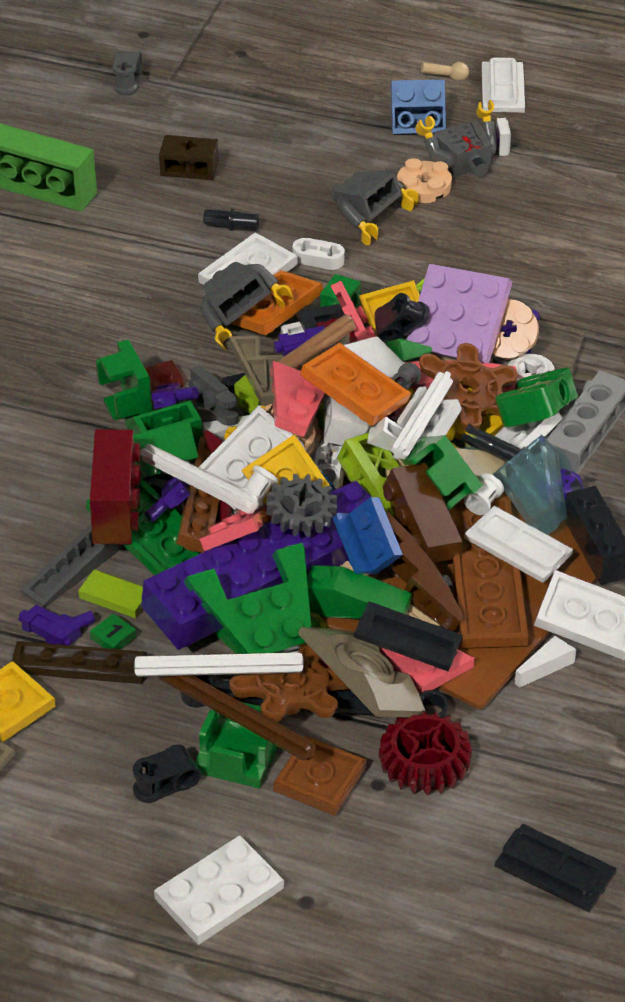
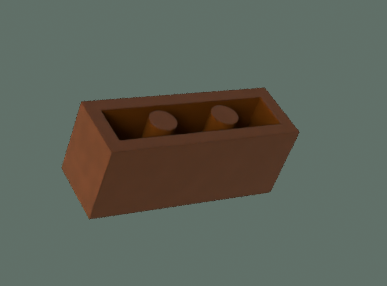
[383,463,462,563]

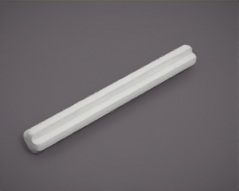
[390,371,453,460]
[140,444,260,514]
[134,653,303,677]

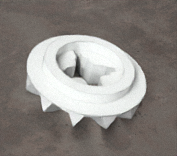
[508,354,555,382]

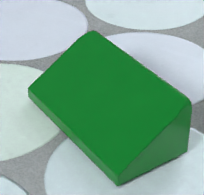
[384,339,432,361]

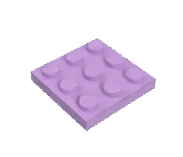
[407,264,513,363]

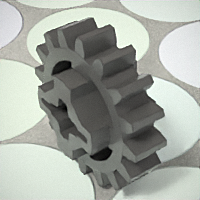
[266,474,337,537]

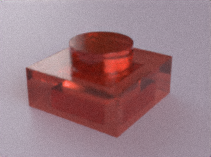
[145,360,183,391]

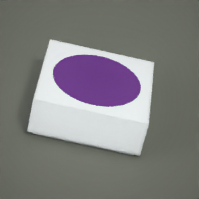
[496,118,511,156]

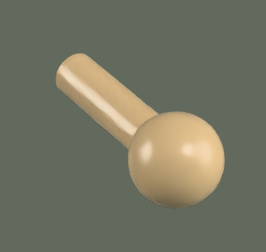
[421,62,469,80]

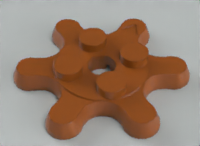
[419,343,518,430]
[229,645,349,722]

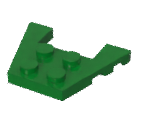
[184,543,311,654]

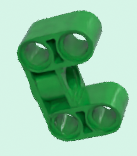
[495,367,578,427]

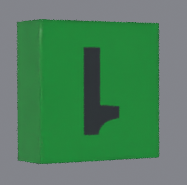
[90,613,137,650]

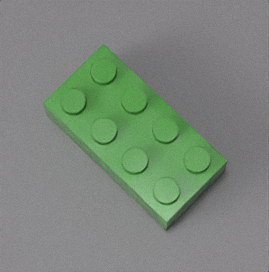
[0,123,97,212]

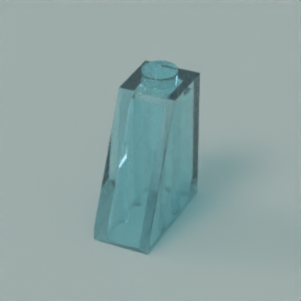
[493,434,567,534]

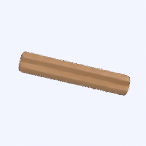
[277,314,355,370]

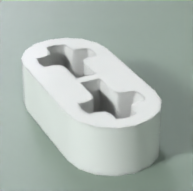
[292,238,345,270]

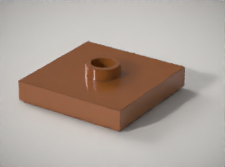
[273,736,366,816]

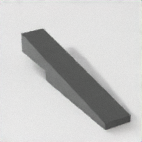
[21,476,178,609]

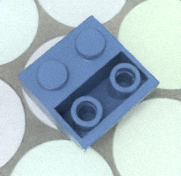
[390,80,446,135]

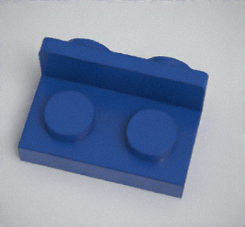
[333,497,403,574]

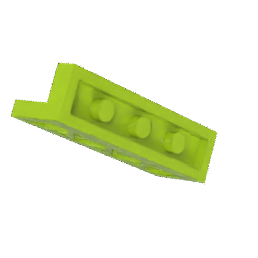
[337,433,400,518]

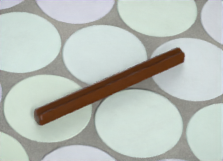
[159,675,316,761]

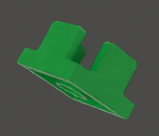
[96,339,152,420]
[401,435,483,510]
[195,702,277,789]

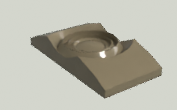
[298,627,425,717]

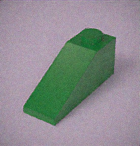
[307,565,413,619]

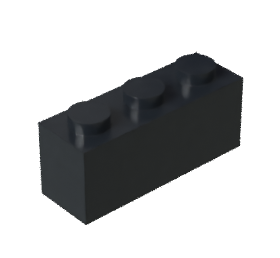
[564,486,625,585]

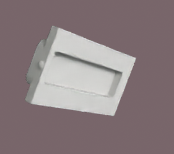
[482,58,525,113]
[464,506,573,583]

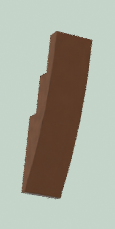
[386,512,464,632]

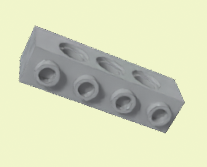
[541,370,625,474]

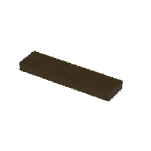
[11,641,147,684]

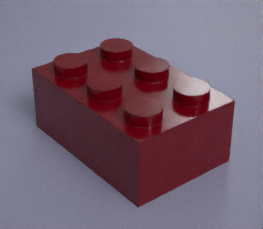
[90,429,141,544]

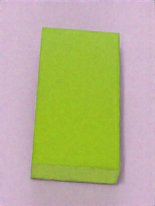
[78,569,143,619]

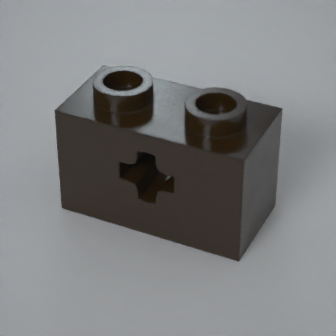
[159,135,219,180]

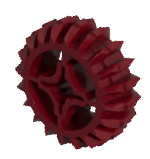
[379,709,472,796]

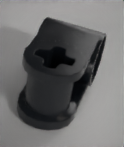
[374,293,429,342]
[133,745,201,803]

